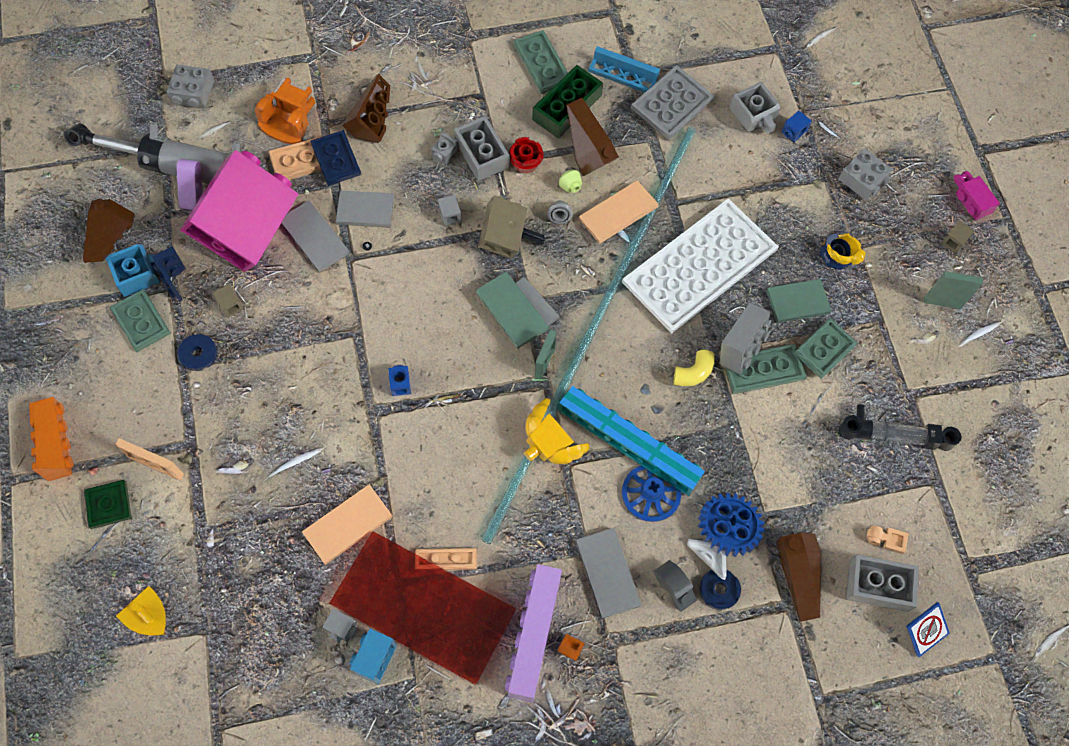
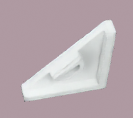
[687,539,726,580]

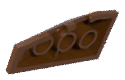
[342,74,391,143]
[566,98,619,176]
[83,199,135,263]
[776,533,821,622]

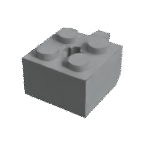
[729,81,780,134]

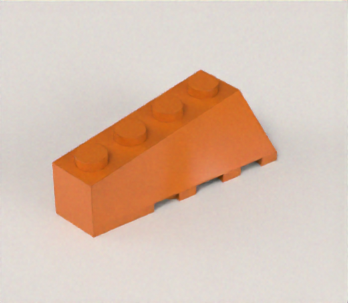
[29,397,74,481]

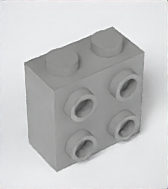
[166,64,214,108]
[839,149,893,200]

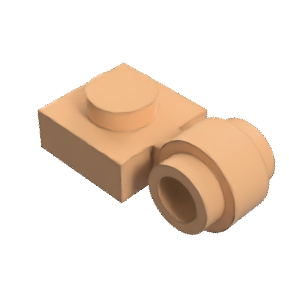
[866,526,909,554]

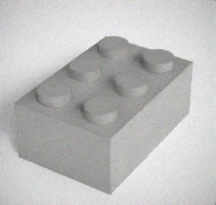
[454,116,510,181]
[720,303,771,374]
[846,554,919,612]

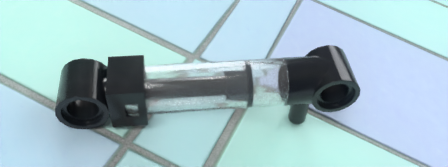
[838,404,962,451]

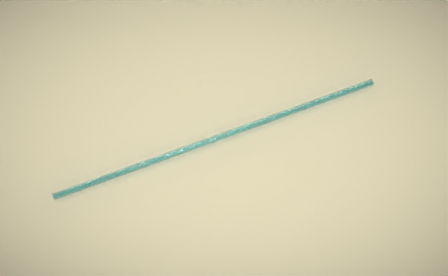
[482,127,696,544]

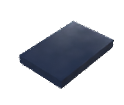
[310,130,362,186]

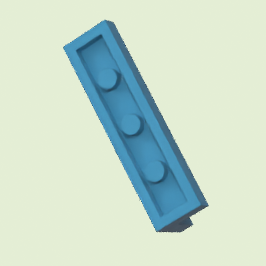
[588,46,660,92]

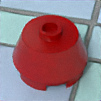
[508,137,544,173]

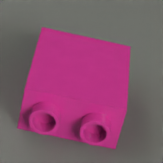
[180,150,298,272]

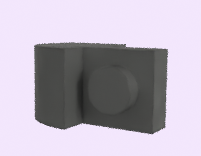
[653,560,697,612]

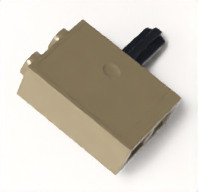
[478,195,545,259]

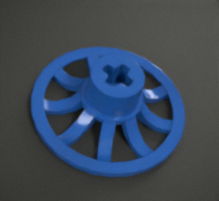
[622,466,681,522]

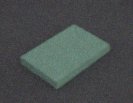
[924,271,983,309]
[767,279,831,323]
[110,289,171,352]
[793,318,858,379]

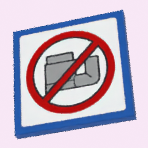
[906,602,950,657]

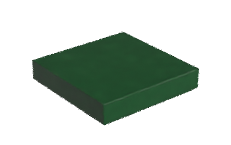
[84,480,132,529]

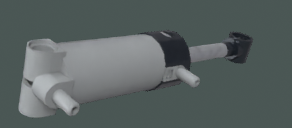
[64,122,240,184]

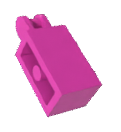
[954,171,1000,221]

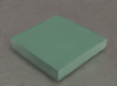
[535,329,557,379]

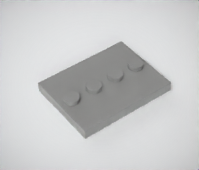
[631,65,715,140]

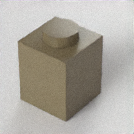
[941,221,974,254]
[212,284,244,318]

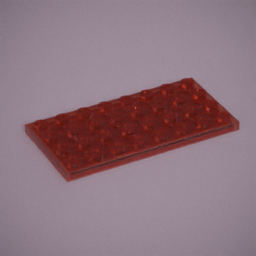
[329,531,516,686]

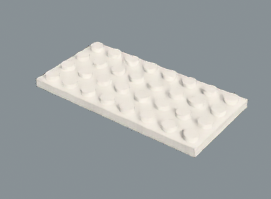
[622,199,779,334]

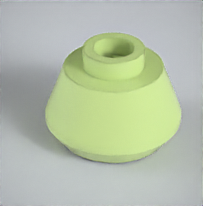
[559,170,582,193]

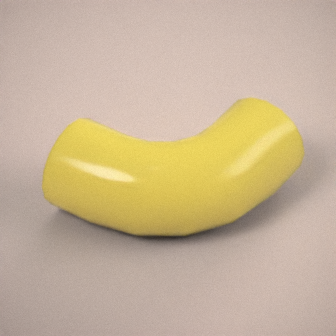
[673,350,715,386]

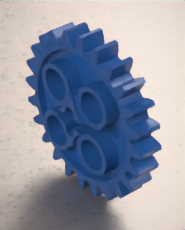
[698,493,765,557]

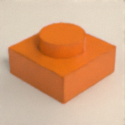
[557,634,585,661]

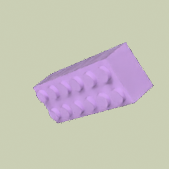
[505,564,562,703]

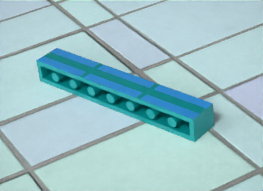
[558,386,705,496]

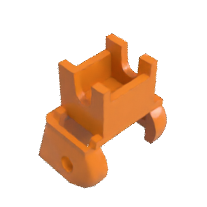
[255,77,315,144]

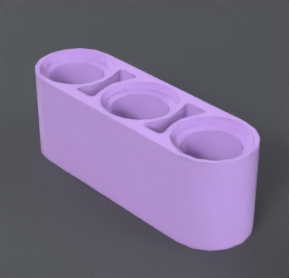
[177,158,202,210]

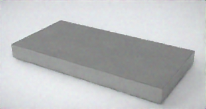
[281,200,350,273]
[576,528,642,619]

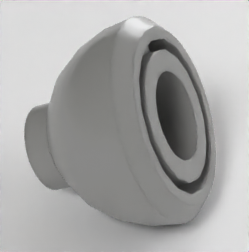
[547,200,573,224]

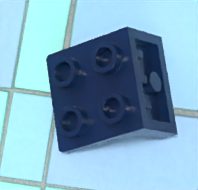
[152,246,186,302]

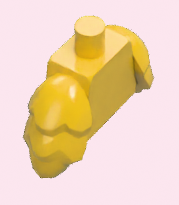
[524,398,590,465]

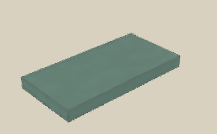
[513,30,568,94]
[476,272,549,349]
[724,344,807,395]

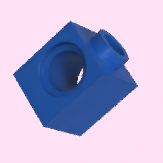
[781,110,812,142]
[388,365,411,396]

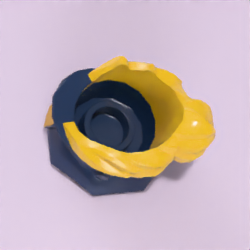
[819,233,866,270]

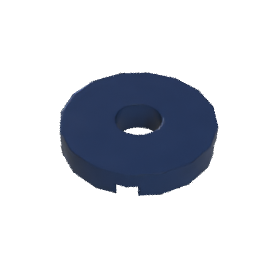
[177,334,218,371]
[699,569,741,610]

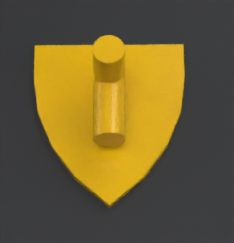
[116,586,166,636]

